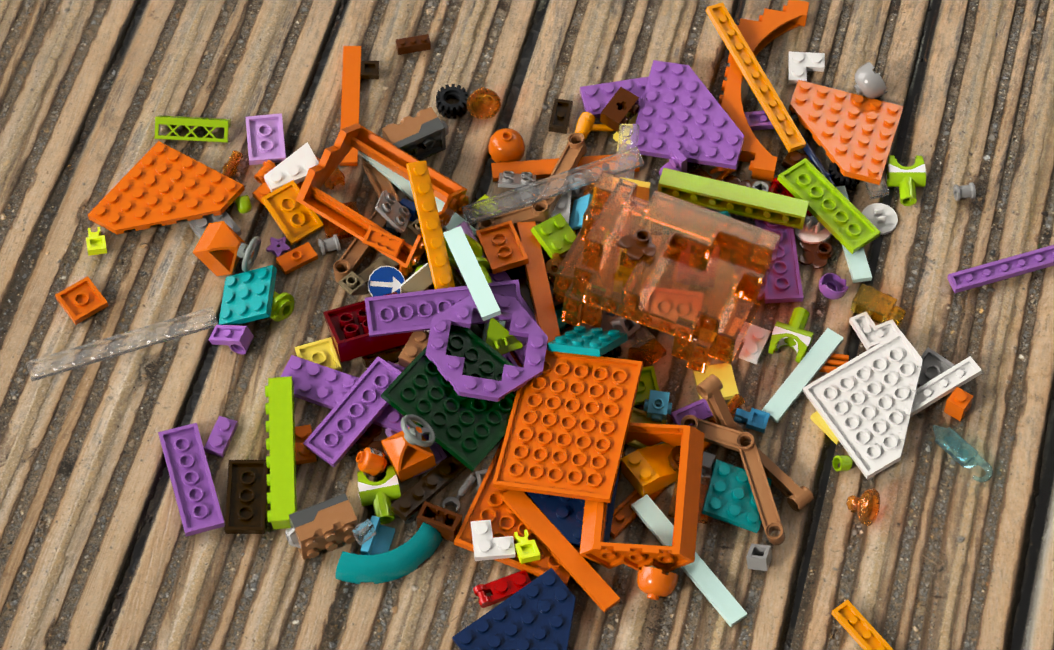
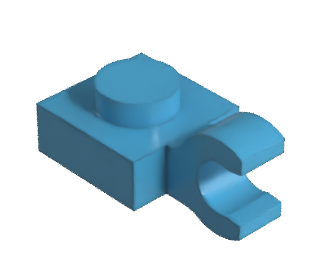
[734,408,770,433]

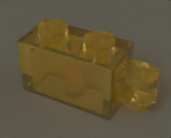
[851,283,906,325]

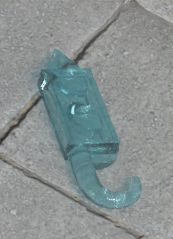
[933,425,993,482]

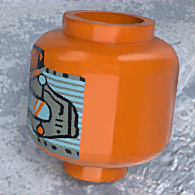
[356,447,387,476]

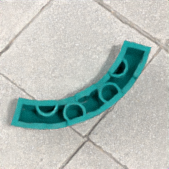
[335,522,442,584]

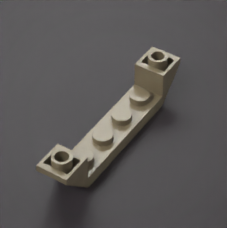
[338,219,422,296]

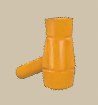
[575,112,614,140]

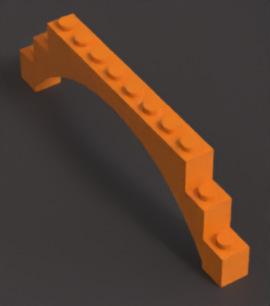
[718,0,809,182]

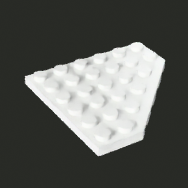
[803,331,923,480]

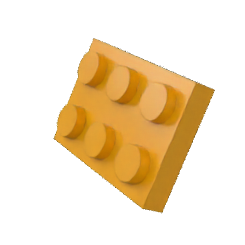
[261,180,324,245]

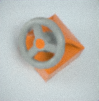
[193,221,261,276]
[381,414,436,482]

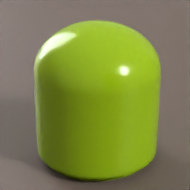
[235,195,252,214]
[832,455,853,471]

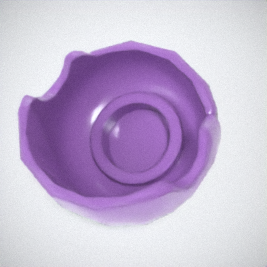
[819,273,849,300]

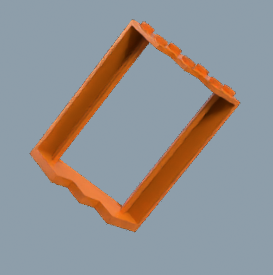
[296,123,468,268]
[579,422,705,573]

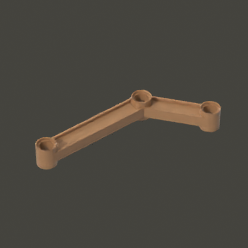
[478,132,587,230]
[333,157,400,283]
[696,374,814,512]
[681,415,785,545]

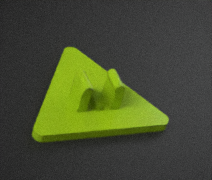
[485,318,523,355]

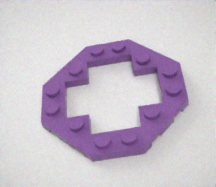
[426,294,548,402]

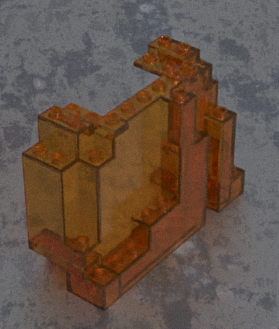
[553,171,781,374]

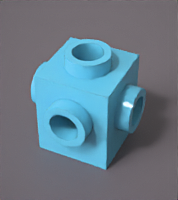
[644,390,672,422]

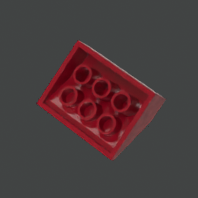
[323,292,413,362]

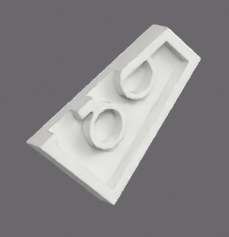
[264,142,319,192]

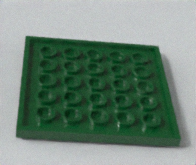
[381,325,517,472]

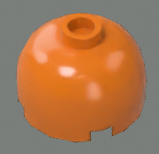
[488,128,525,163]
[637,566,679,600]

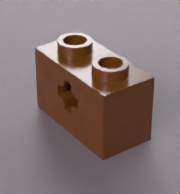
[600,87,640,132]
[417,501,462,542]

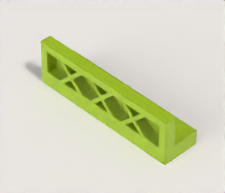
[155,115,231,143]

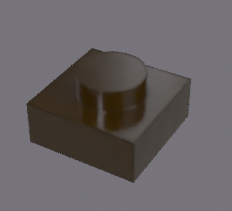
[361,61,379,79]

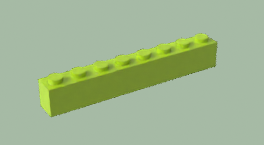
[657,168,809,230]
[265,376,297,529]

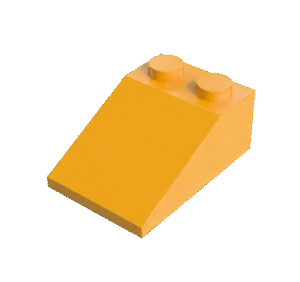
[621,443,679,497]

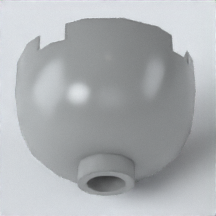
[854,62,888,99]

